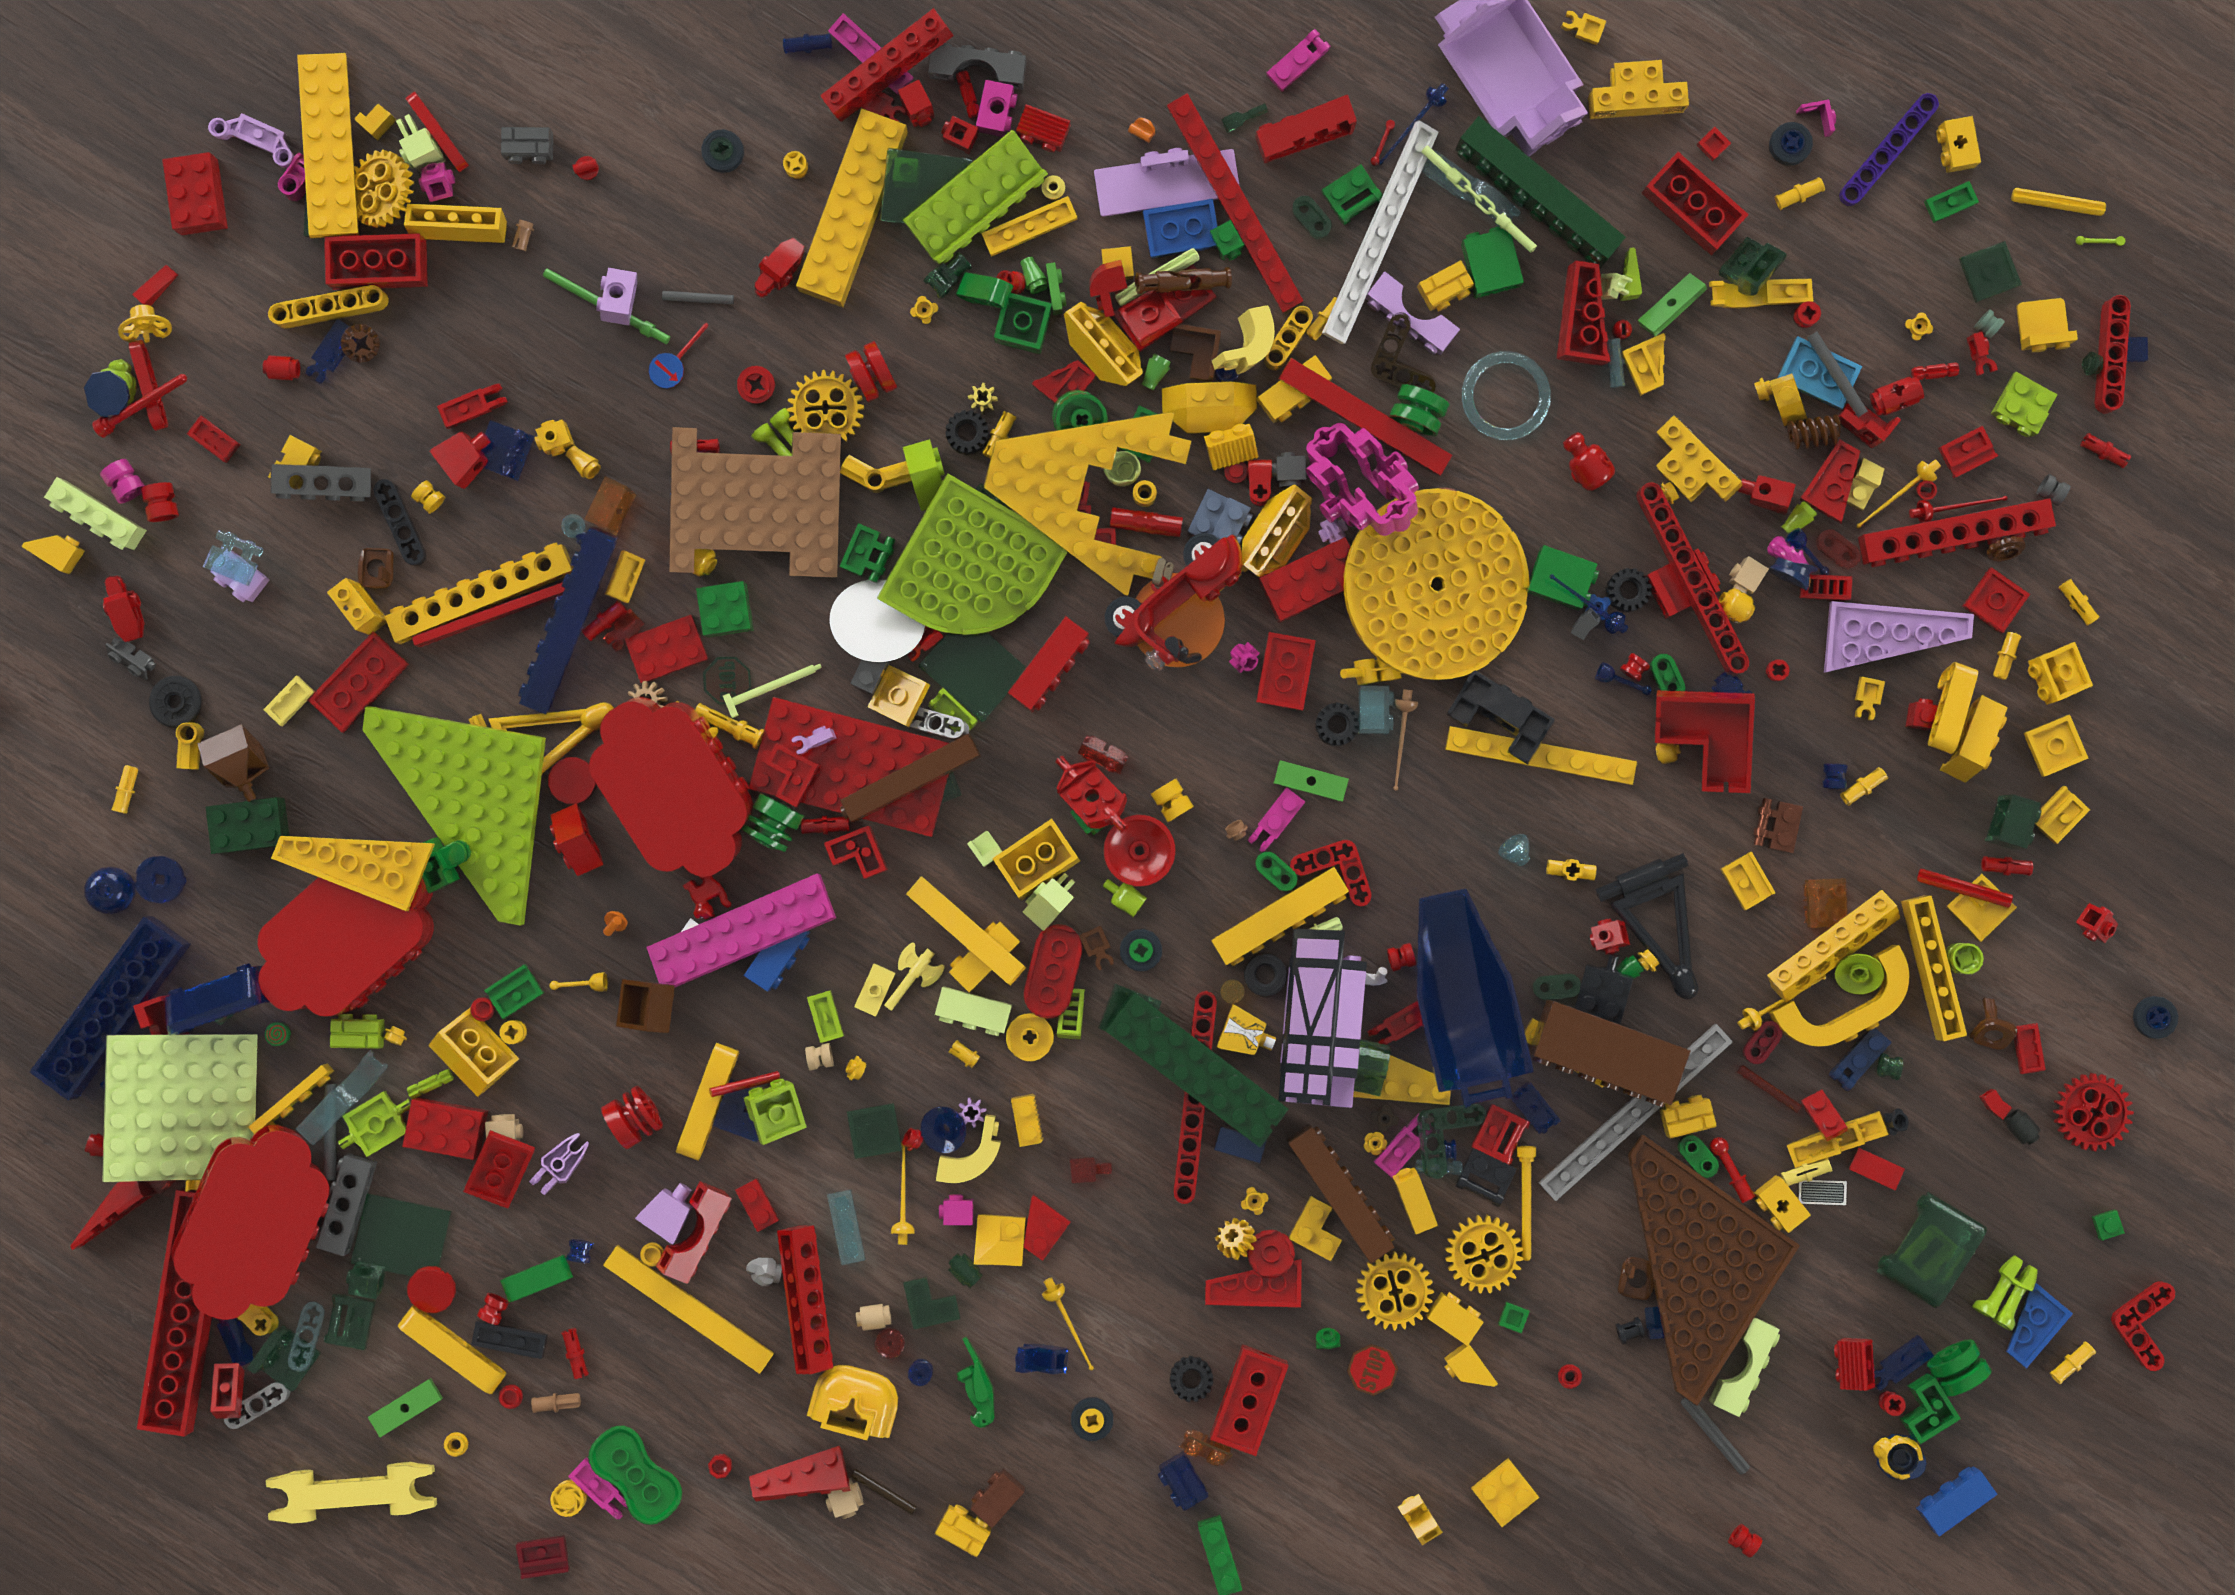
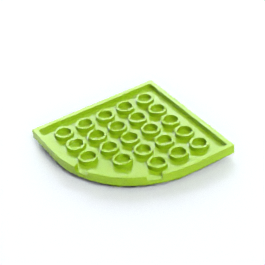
[877,473,1067,635]

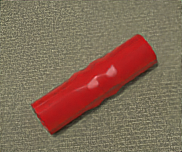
[1110,507,1183,537]

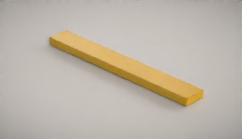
[603,1245,774,1374]

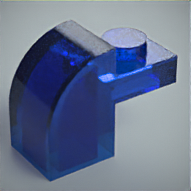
[1015,1344,1069,1374]

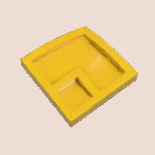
[1947,874,2017,943]
[974,1214,1026,1266]

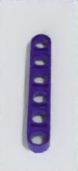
[1839,93,1939,206]

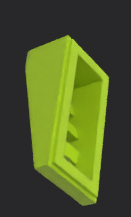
[1620,247,1642,301]
[1057,989,1085,1039]

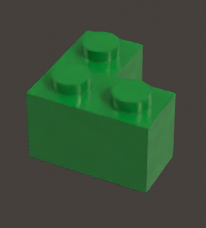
[1900,1373,1961,1444]

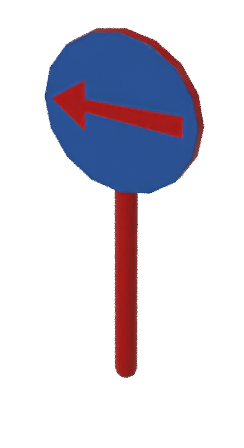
[649,323,708,388]

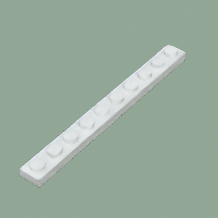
[1322,120,1439,344]

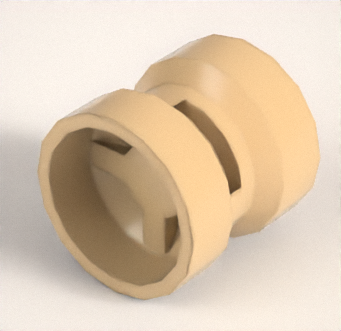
[805,1043,834,1070]

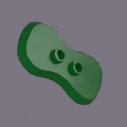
[588,1426,682,1525]

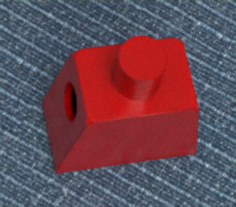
[429,431,491,489]
[1738,475,1796,515]

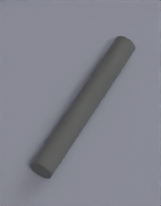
[662,291,734,304]

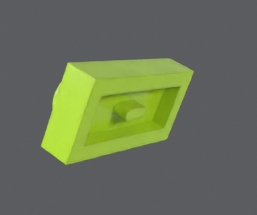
[807,990,844,1043]

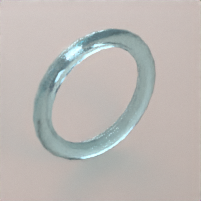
[1462,351,1551,440]

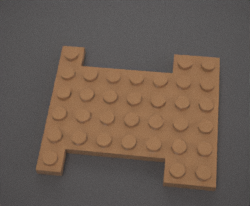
[669,427,841,577]

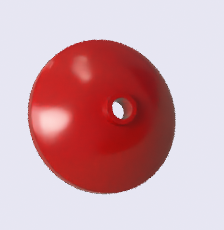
[1104,815,1175,886]

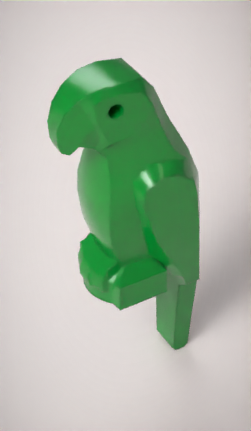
[956,1336,995,1428]

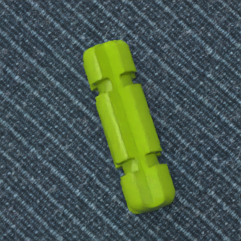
[407,1069,454,1099]

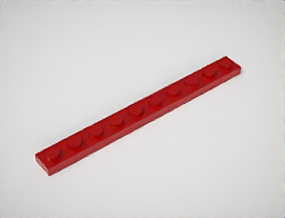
[1167,93,1304,314]

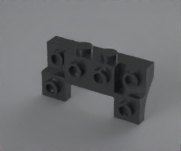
[1447,670,1555,765]

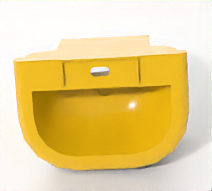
[807,1365,898,1440]

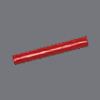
[709,1071,780,1097]

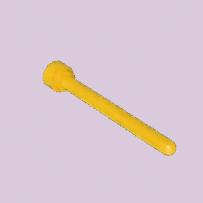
[1517,1146,1536,1261]

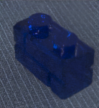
[1158,1451,1209,1511]

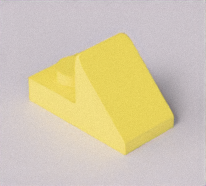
[1847,458,1884,511]

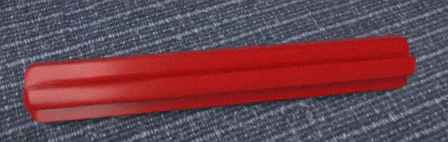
[1917,869,2013,908]

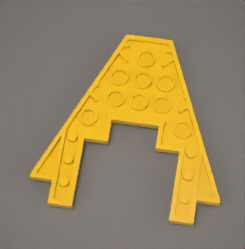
[984,412,1191,596]

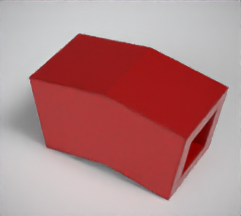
[1979,1089,2012,1119]

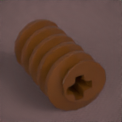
[1787,414,1841,450]

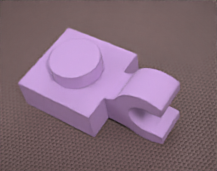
[792,726,837,754]

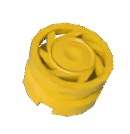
[550,1480,587,1517]

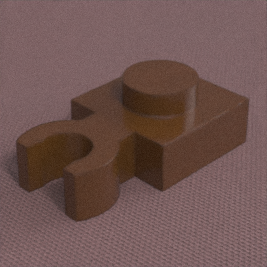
[1079,925,1114,970]

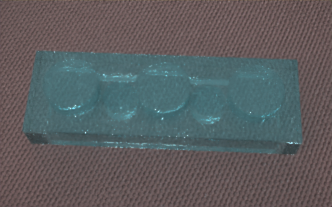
[827,1189,866,1265]

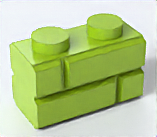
[330,1014,384,1049]

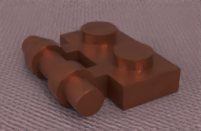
[1753,798,1803,853]

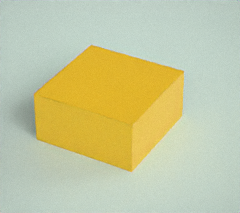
[1101,246,1134,279]

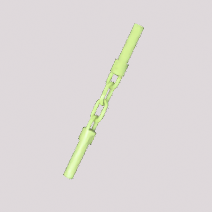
[1421,145,1537,253]

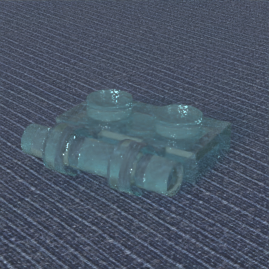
[203,530,263,586]

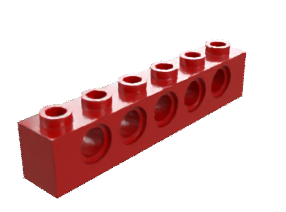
[820,8,954,122]
[777,1225,833,1374]

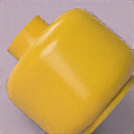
[1656,743,1681,764]

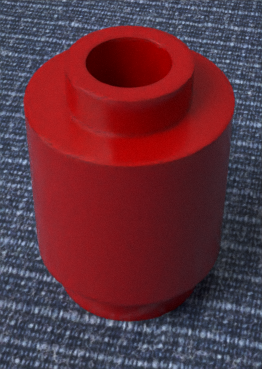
[263,355,300,381]

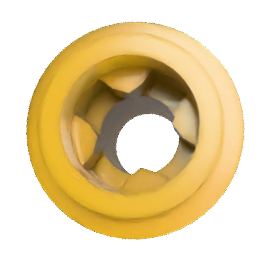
[566,446,601,479]

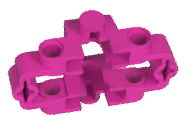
[1305,423,1419,536]

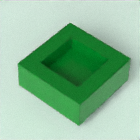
[2092,1210,2125,1240]
[1498,1301,1530,1334]

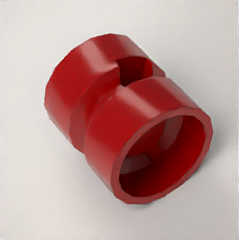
[141,482,179,522]

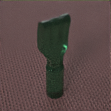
[1221,103,1268,132]

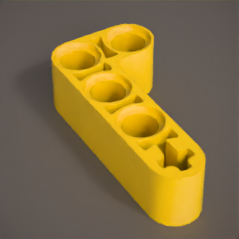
[1928,662,1978,754]

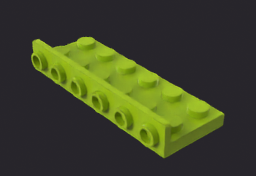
[903,130,1048,264]

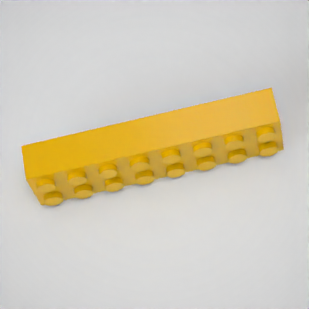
[796,108,908,307]

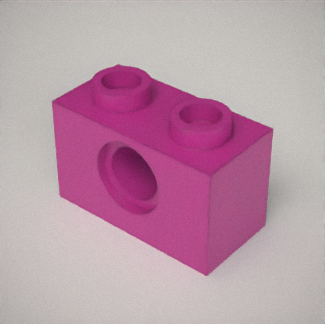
[976,80,1018,137]

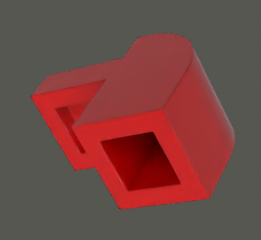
[1089,260,1128,317]

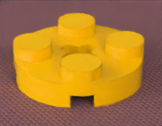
[1006,1013,1054,1061]

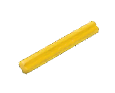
[2011,188,2106,216]

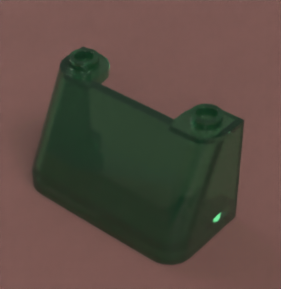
[1877,1192,1987,1308]

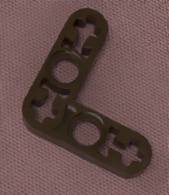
[1371,312,1436,393]

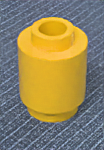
[1133,480,1157,507]

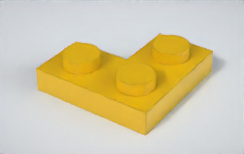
[1289,1196,1342,1261]

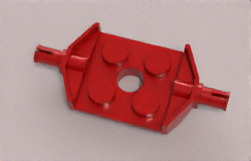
[1055,756,1128,833]

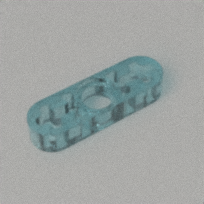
[288,1302,325,1372]

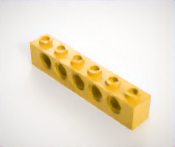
[1767,890,1900,1003]

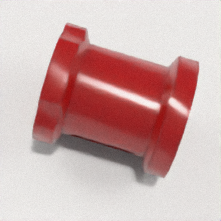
[1878,1391,1906,1416]

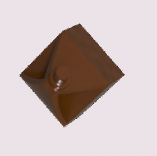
[198,724,269,802]

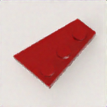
[1800,439,1860,524]

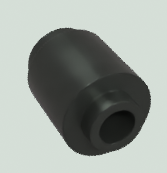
[2004,1109,2041,1145]

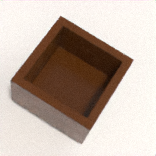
[616,979,675,1033]

